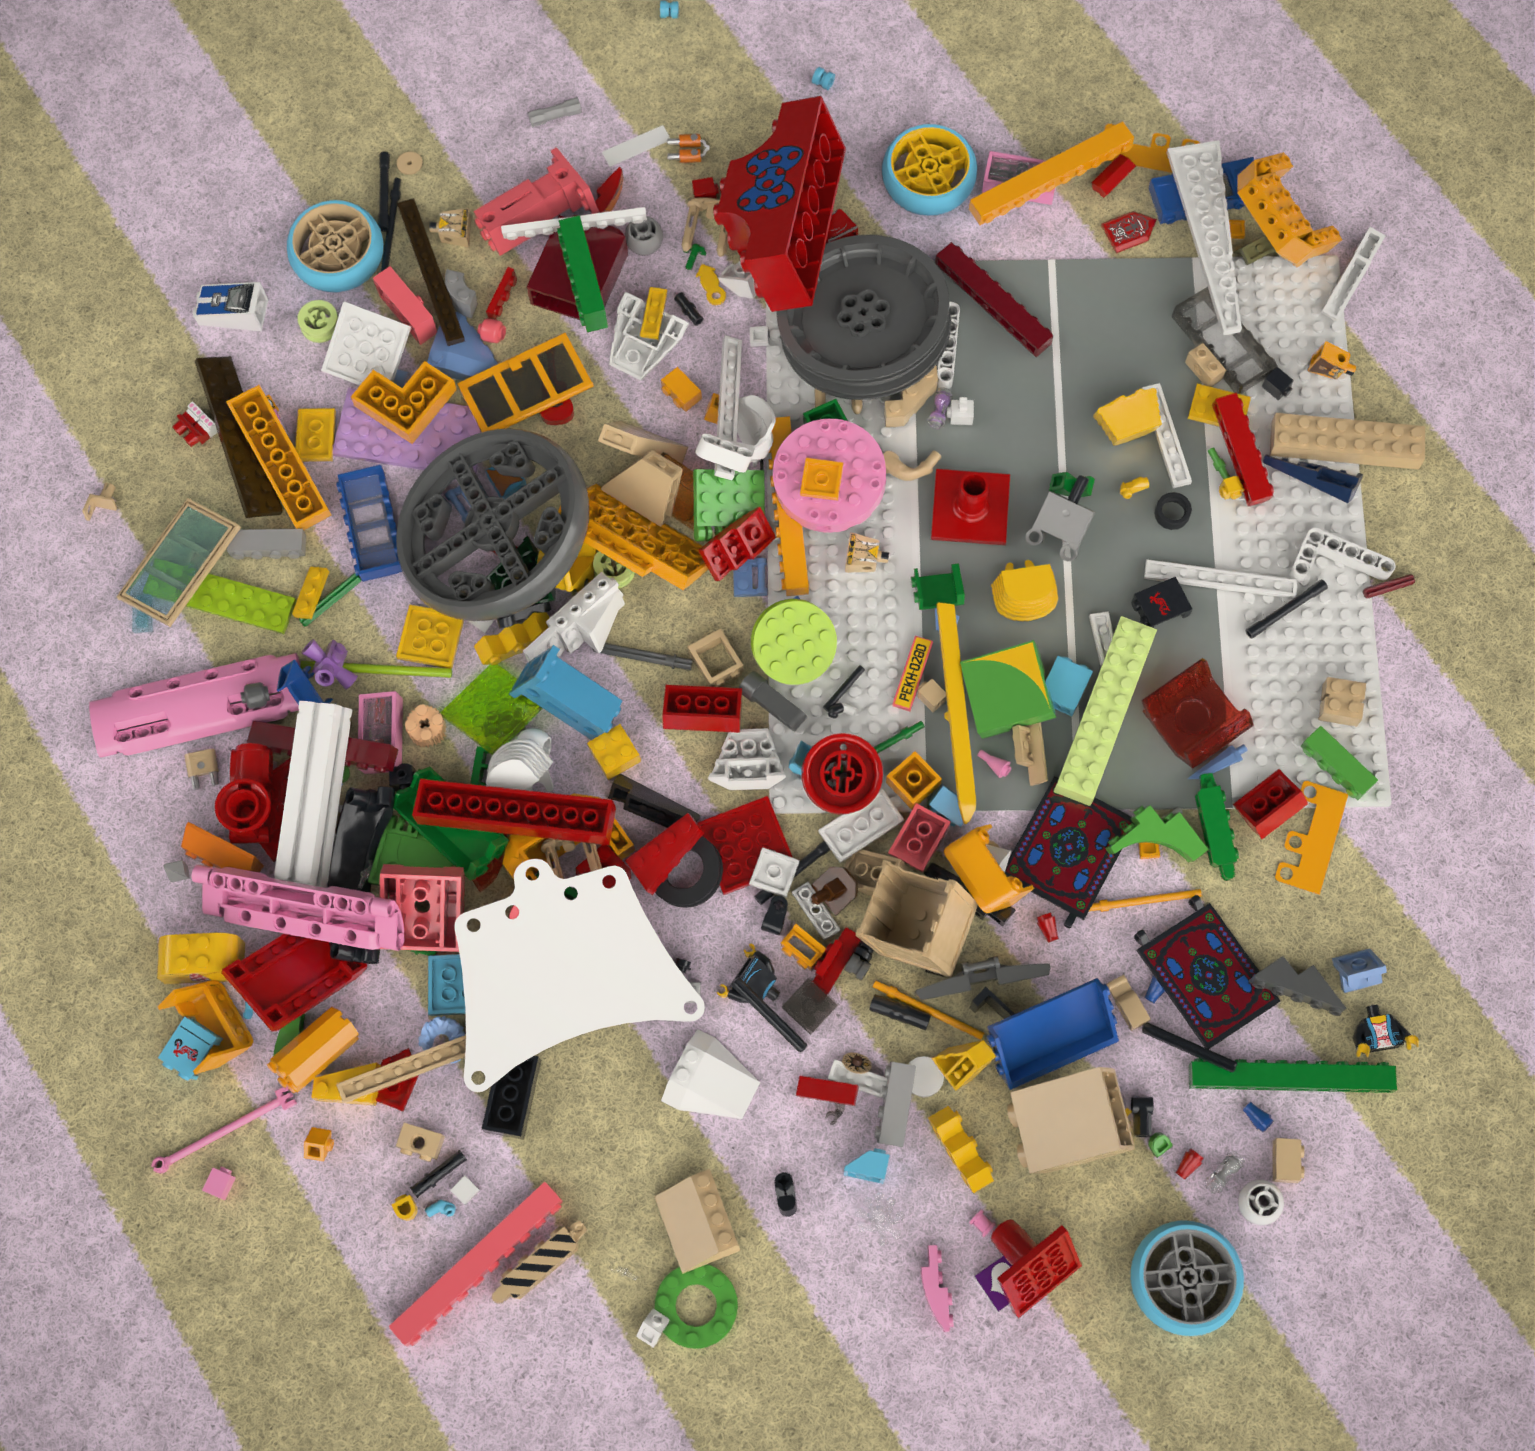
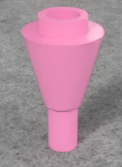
[977,750,1011,778]

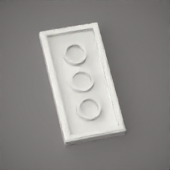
[818,788,904,863]

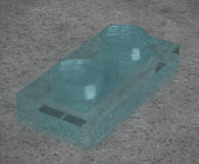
[132,595,153,634]

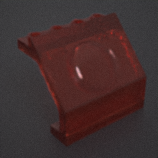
[1141,658,1254,769]

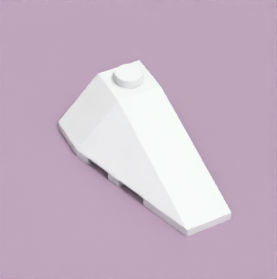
[718,261,756,299]

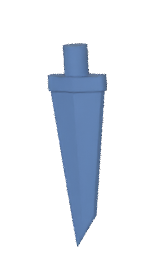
[1188,744,1248,779]

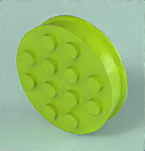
[751,599,837,685]

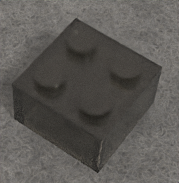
[781,977,840,1035]

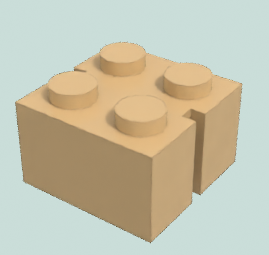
[1318,677,1366,727]

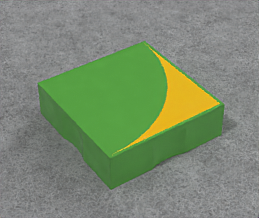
[960,640,1057,739]

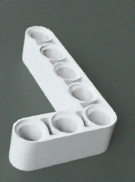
[937,302,960,390]
[1290,528,1396,582]

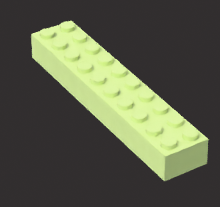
[1054,616,1157,806]

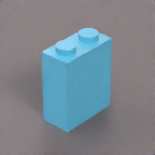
[1045,656,1093,717]

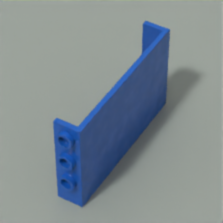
[987,978,1119,1090]

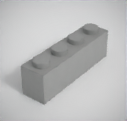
[227,529,306,560]
[874,1062,916,1147]

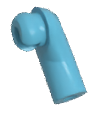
[425,1200,456,1218]

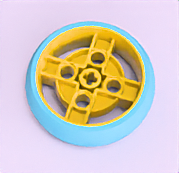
[882,124,977,216]

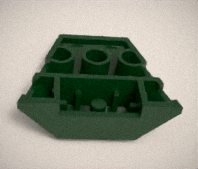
[486,536,556,604]

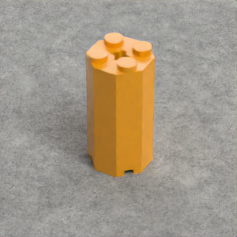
[267,1006,359,1093]

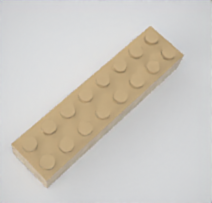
[1270,413,1425,469]

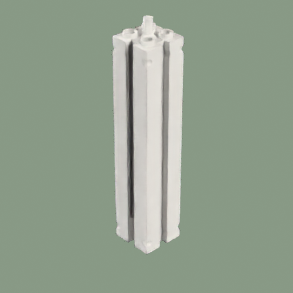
[274,701,352,888]

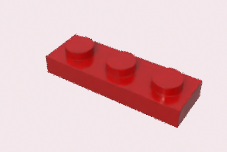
[486,267,517,320]

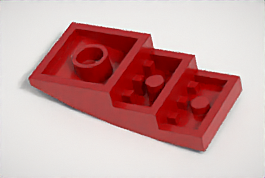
[698,507,776,581]

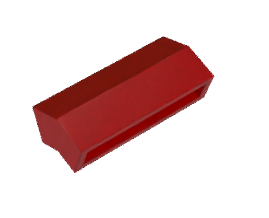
[1091,154,1136,198]

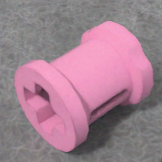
[969,1209,996,1237]

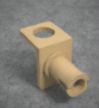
[82,483,117,521]

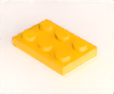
[1188,384,1251,427]
[295,408,336,462]

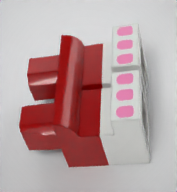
[172,401,218,447]

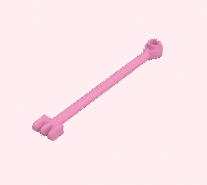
[152,1087,297,1174]

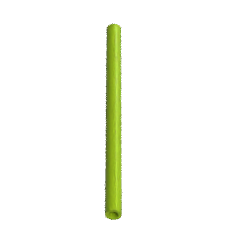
[300,661,452,678]

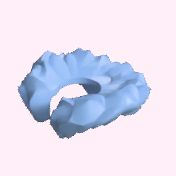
[418,1016,466,1063]

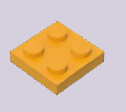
[800,458,844,501]

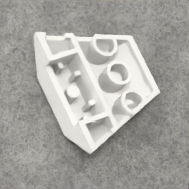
[708,728,786,790]

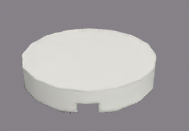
[908,1056,944,1098]

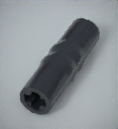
[869,994,931,1031]

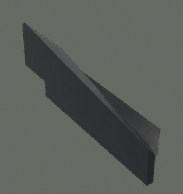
[608,774,700,828]
[923,862,1016,927]

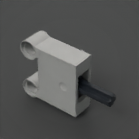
[1026,475,1095,561]

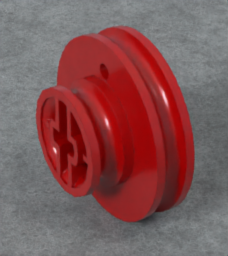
[801,733,883,814]

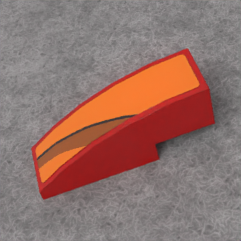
[595,166,624,213]

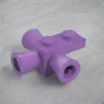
[301,639,358,690]

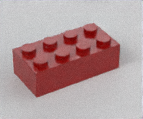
[662,685,742,733]

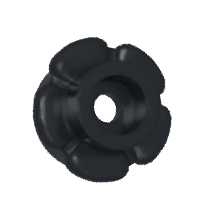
[675,958,691,973]

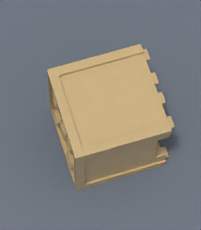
[856,860,978,978]

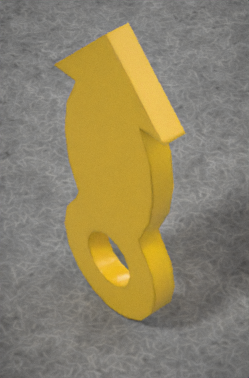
[696,264,726,305]

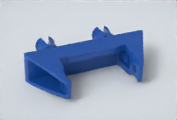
[277,660,336,705]

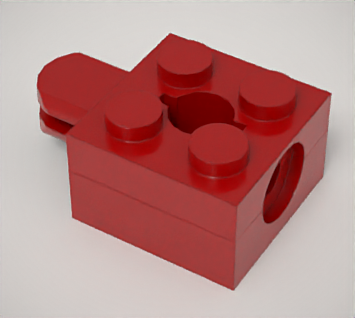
[575,845,631,889]

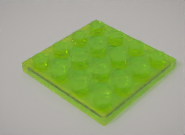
[440,664,543,755]

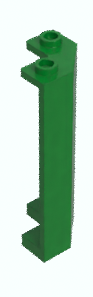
[394,766,509,881]

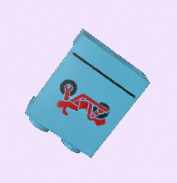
[158,1016,223,1081]

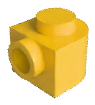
[1219,476,1244,500]
[391,1194,418,1221]

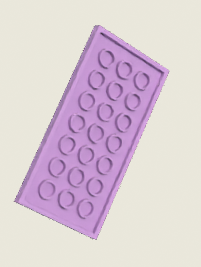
[333,388,491,473]

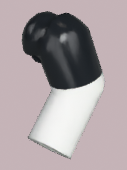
[828,702,857,719]

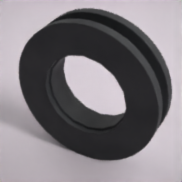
[655,836,723,908]

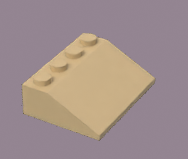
[655,1169,740,1274]

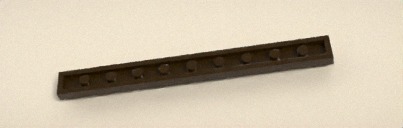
[397,198,465,346]

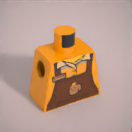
[1308,341,1356,379]

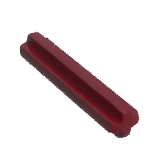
[1363,574,1415,599]

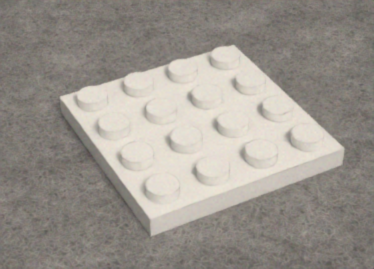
[321,302,411,385]

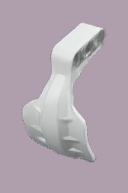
[695,395,776,472]

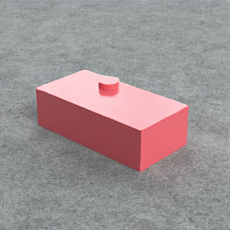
[373,266,437,345]

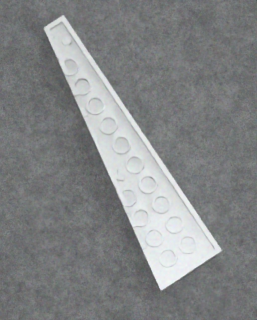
[1167,140,1242,335]

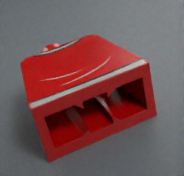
[826,209,859,244]

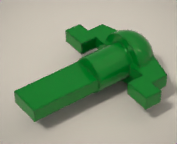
[683,243,707,270]

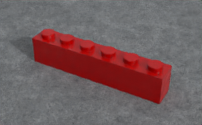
[1212,393,1274,507]

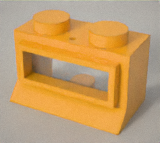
[781,924,826,971]

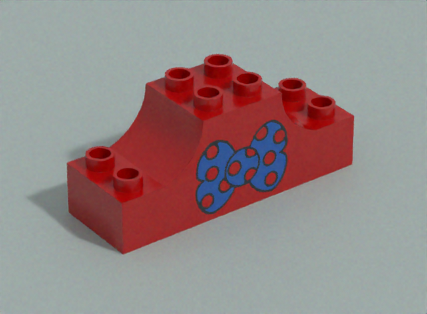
[713,95,846,312]

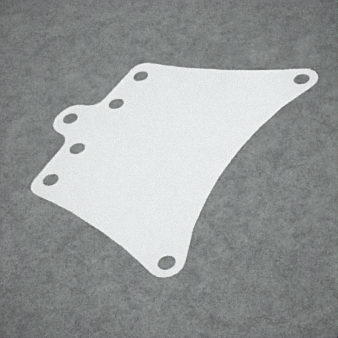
[454,859,705,1092]

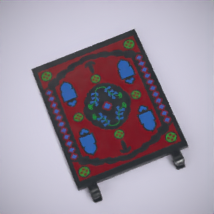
[1005,776,1135,929]
[1134,895,1281,1049]

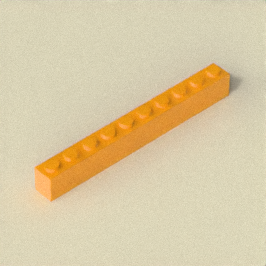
[969,121,1134,225]
[768,416,809,596]

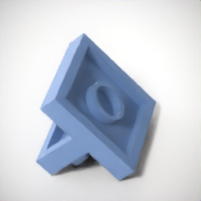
[1332,949,1387,993]

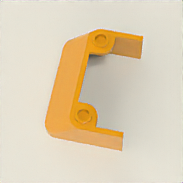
[944,824,1034,913]
[158,980,253,1074]

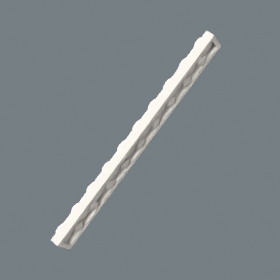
[714,335,742,480]

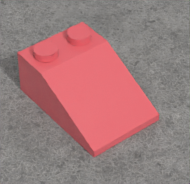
[888,803,951,872]

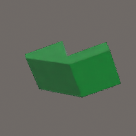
[1049,472,1095,497]

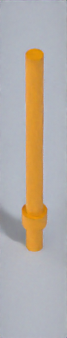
[1089,889,1202,912]
[873,980,984,1040]

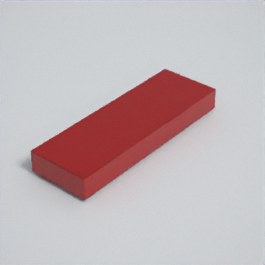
[796,1076,859,1106]

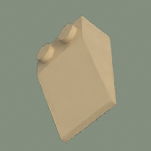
[844,849,911,896]

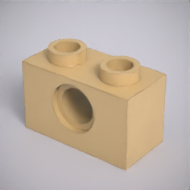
[1185,343,1226,387]
[396,1123,445,1162]

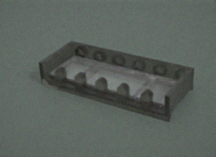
[1171,287,1277,395]

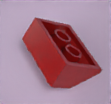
[1233,769,1308,840]

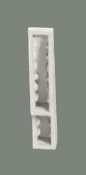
[1321,227,1385,322]

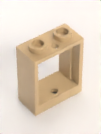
[688,628,744,687]

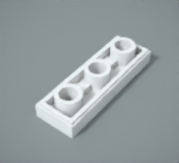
[792,882,840,941]

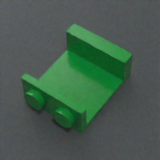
[911,563,965,610]

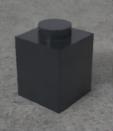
[1262,367,1294,400]

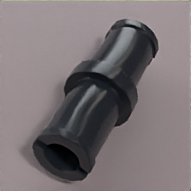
[674,292,704,326]

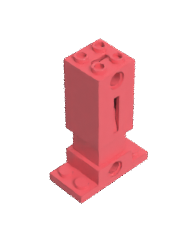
[473,147,599,256]

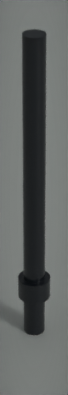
[381,178,401,272]

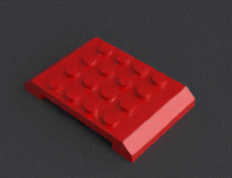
[221,926,368,1032]

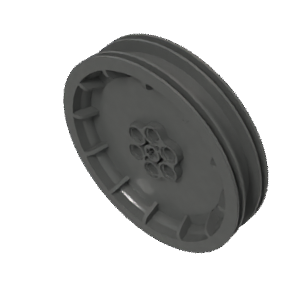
[776,235,951,400]

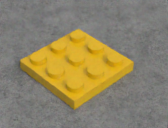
[396,605,464,668]

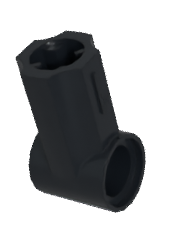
[1131,1096,1154,1137]

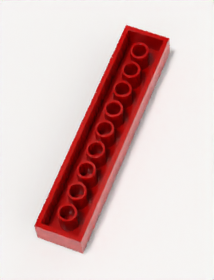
[412,779,616,845]

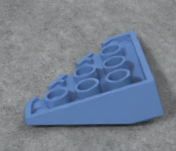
[427,312,504,386]

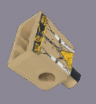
[429,208,472,247]
[845,532,889,573]

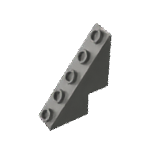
[1249,956,1347,1016]

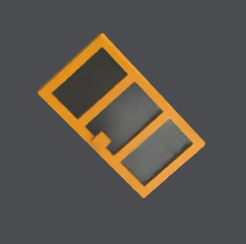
[457,333,594,432]

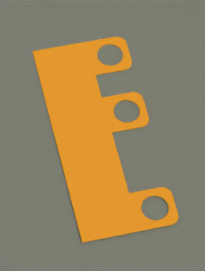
[1104,124,1200,173]
[1275,781,1348,895]

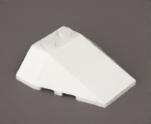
[609,292,689,381]
[661,1029,760,1119]

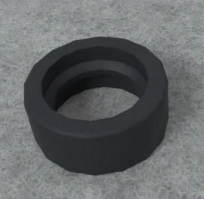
[1154,492,1192,530]

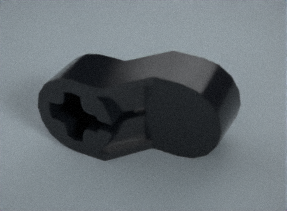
[775,1172,797,1217]

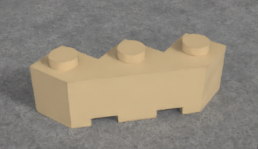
[884,366,938,428]

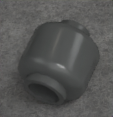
[240,682,270,709]

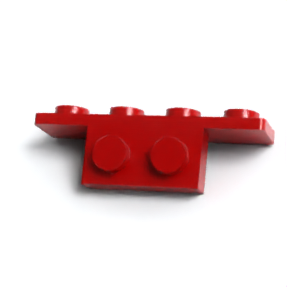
[806,928,860,1004]

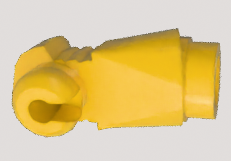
[1120,477,1149,499]

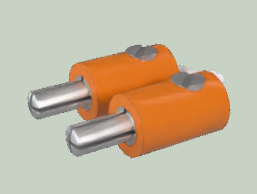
[667,134,709,163]

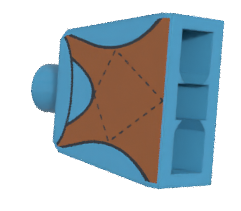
[485,467,527,499]

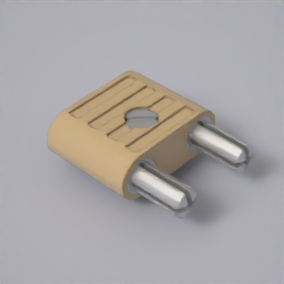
[184,749,219,790]

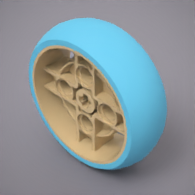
[287,200,383,292]

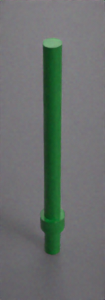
[826,721,925,781]

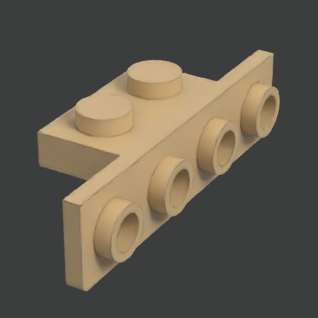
[1012,722,1048,786]

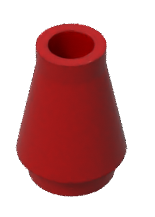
[1036,912,1059,943]
[1175,1148,1204,1180]

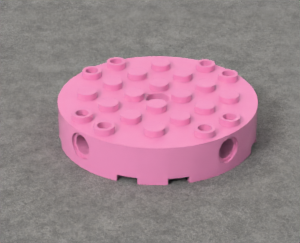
[773,419,886,533]

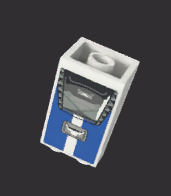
[193,282,268,332]

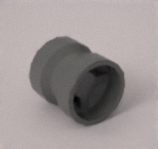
[844,954,872,981]

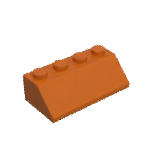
[181,822,264,873]

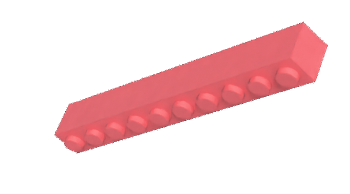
[388,1182,563,1346]

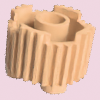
[405,704,447,747]

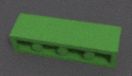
[1301,726,1378,800]

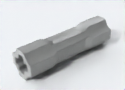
[527,97,582,127]

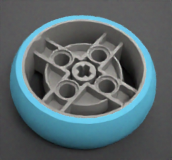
[1130,1220,1244,1336]

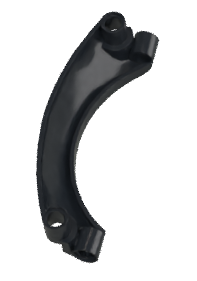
[327,787,395,964]

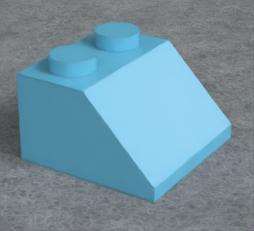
[844,1148,890,1184]

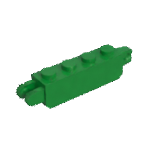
[1195,773,1239,881]

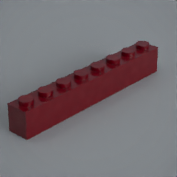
[935,242,1053,357]
[247,721,399,773]

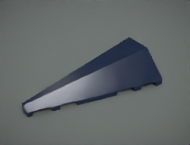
[1263,454,1363,503]

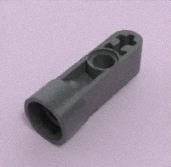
[739,671,807,732]

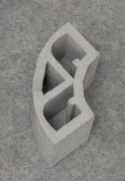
[445,269,478,318]

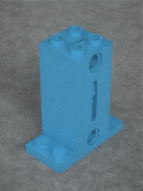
[509,645,623,740]

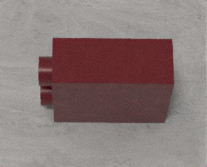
[526,215,628,320]

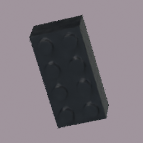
[481,1056,541,1140]

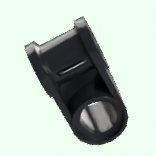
[761,895,788,936]

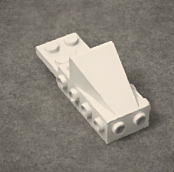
[523,572,625,662]

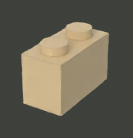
[1272,1138,1305,1183]

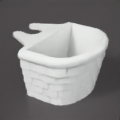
[486,739,554,792]

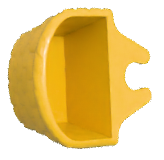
[1093,388,1162,446]
[537,542,597,592]
[991,560,1058,621]

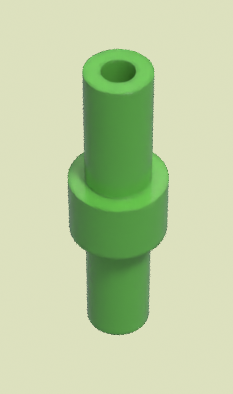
[1208,447,1230,479]

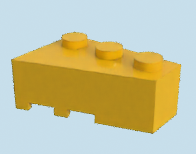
[931,1040,996,1091]
[311,1062,381,1106]

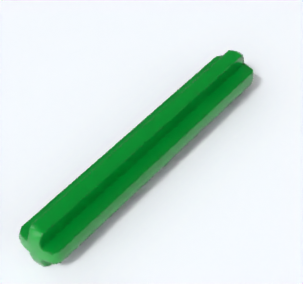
[299,573,361,627]

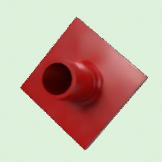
[931,469,1010,546]
[991,1219,1082,1318]

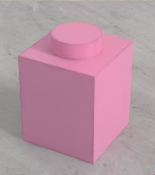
[202,1167,236,1200]

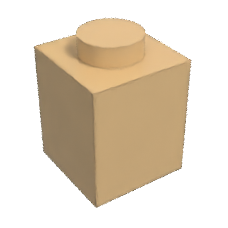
[917,679,947,712]

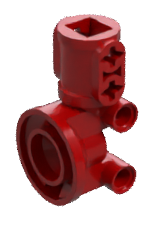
[215,743,274,844]

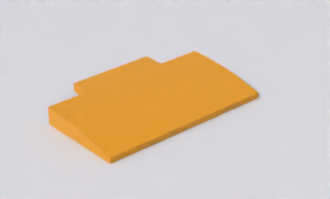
[558,484,708,590]

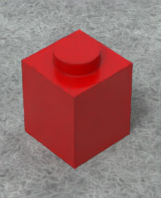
[692,177,719,198]

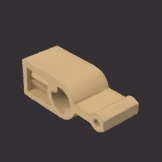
[1106,975,1151,1031]

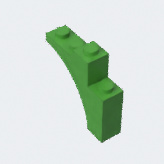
[1105,805,1209,862]

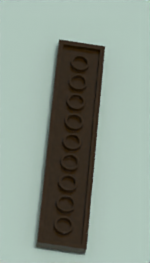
[195,356,283,518]

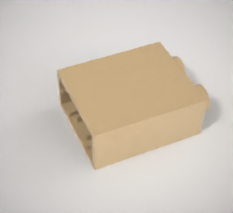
[1007,1067,1135,1174]

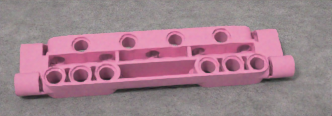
[89,653,300,758]
[192,865,404,951]

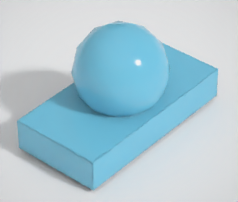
[789,741,811,775]

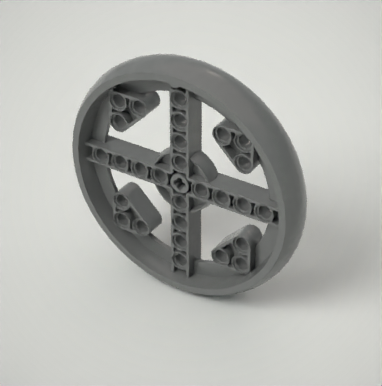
[396,428,590,621]

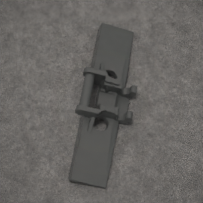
[914,956,1051,1001]

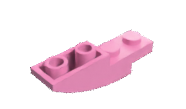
[921,1245,953,1332]

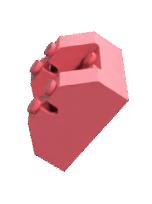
[379,864,465,952]

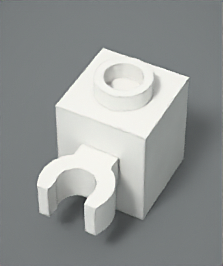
[947,397,974,425]

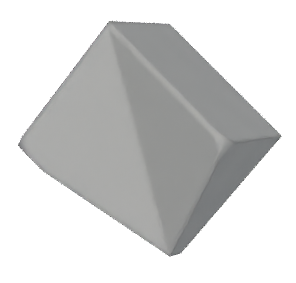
[163,860,190,882]

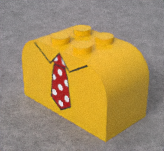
[157,933,245,984]

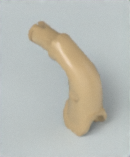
[883,450,941,481]

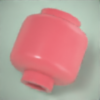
[478,318,506,343]

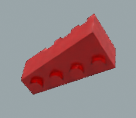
[625,813,704,896]

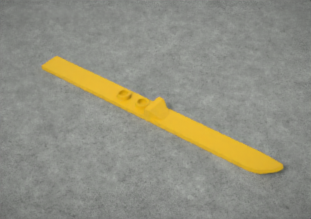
[936,603,976,824]

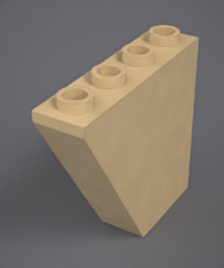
[598,421,688,464]
[601,450,683,527]

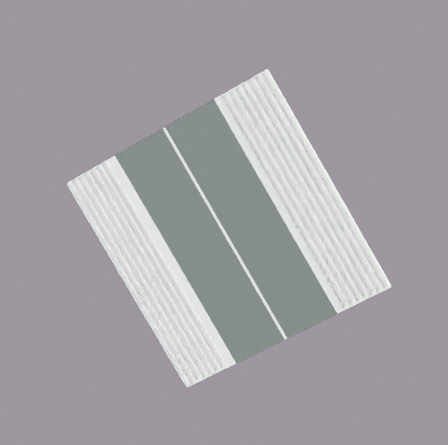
[766,255,1392,814]

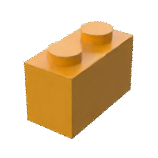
[661,367,702,412]

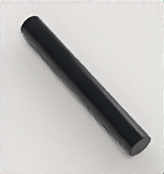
[823,665,865,712]

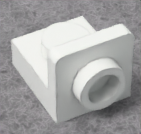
[636,1309,670,1348]

